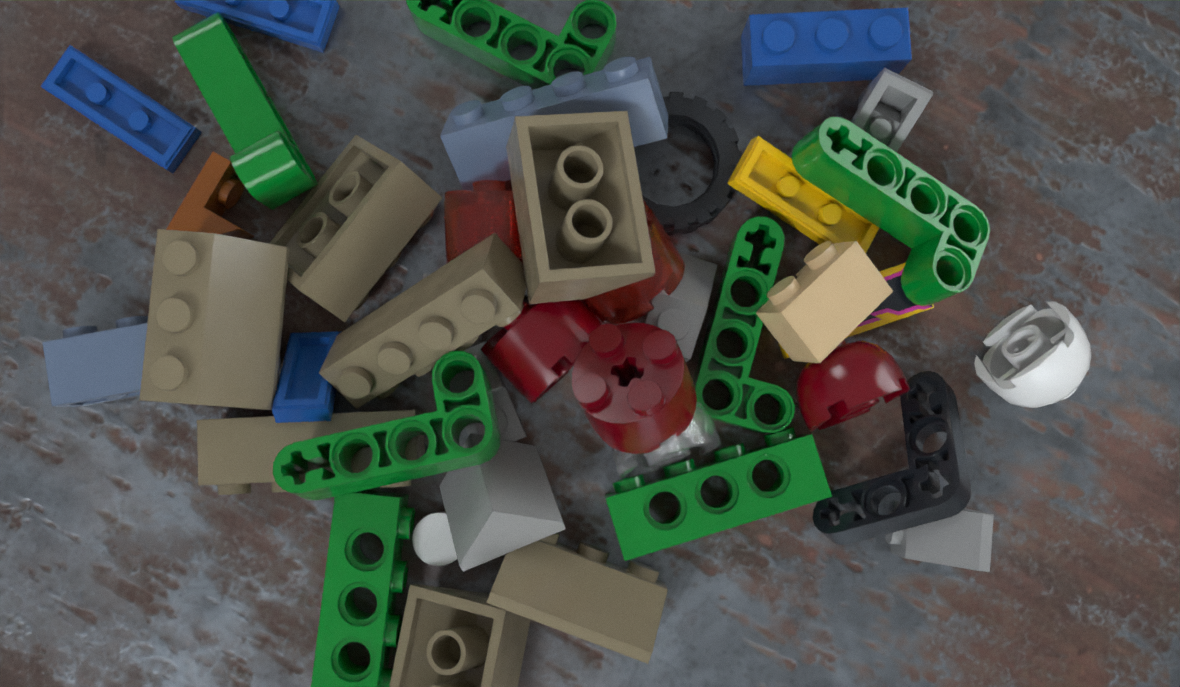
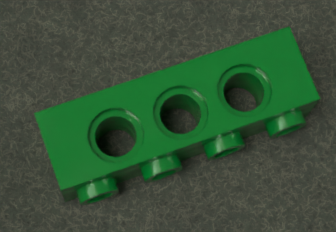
[605,427,832,561]
[311,490,415,687]

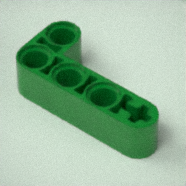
[406,0,617,90]
[172,12,318,210]
[791,117,990,306]
[693,216,795,433]
[273,351,500,500]

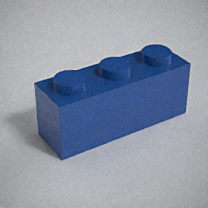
[741,7,912,86]

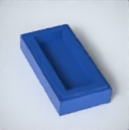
[272,331,342,423]

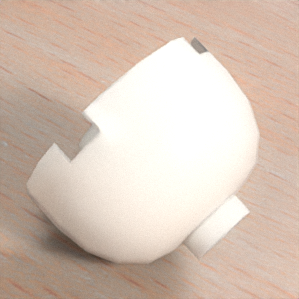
[974,301,1091,408]

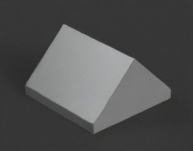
[439,433,566,572]

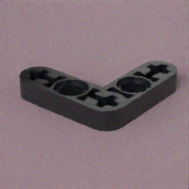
[812,371,971,545]

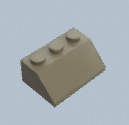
[506,111,656,304]
[269,135,442,322]
[139,229,290,410]
[486,533,668,664]
[389,584,531,687]

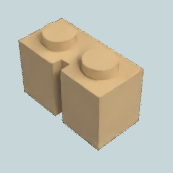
[756,241,893,363]

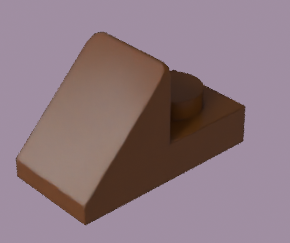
[166,152,254,240]

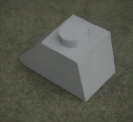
[644,249,717,362]
[885,500,994,572]

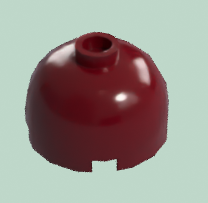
[796,339,910,432]

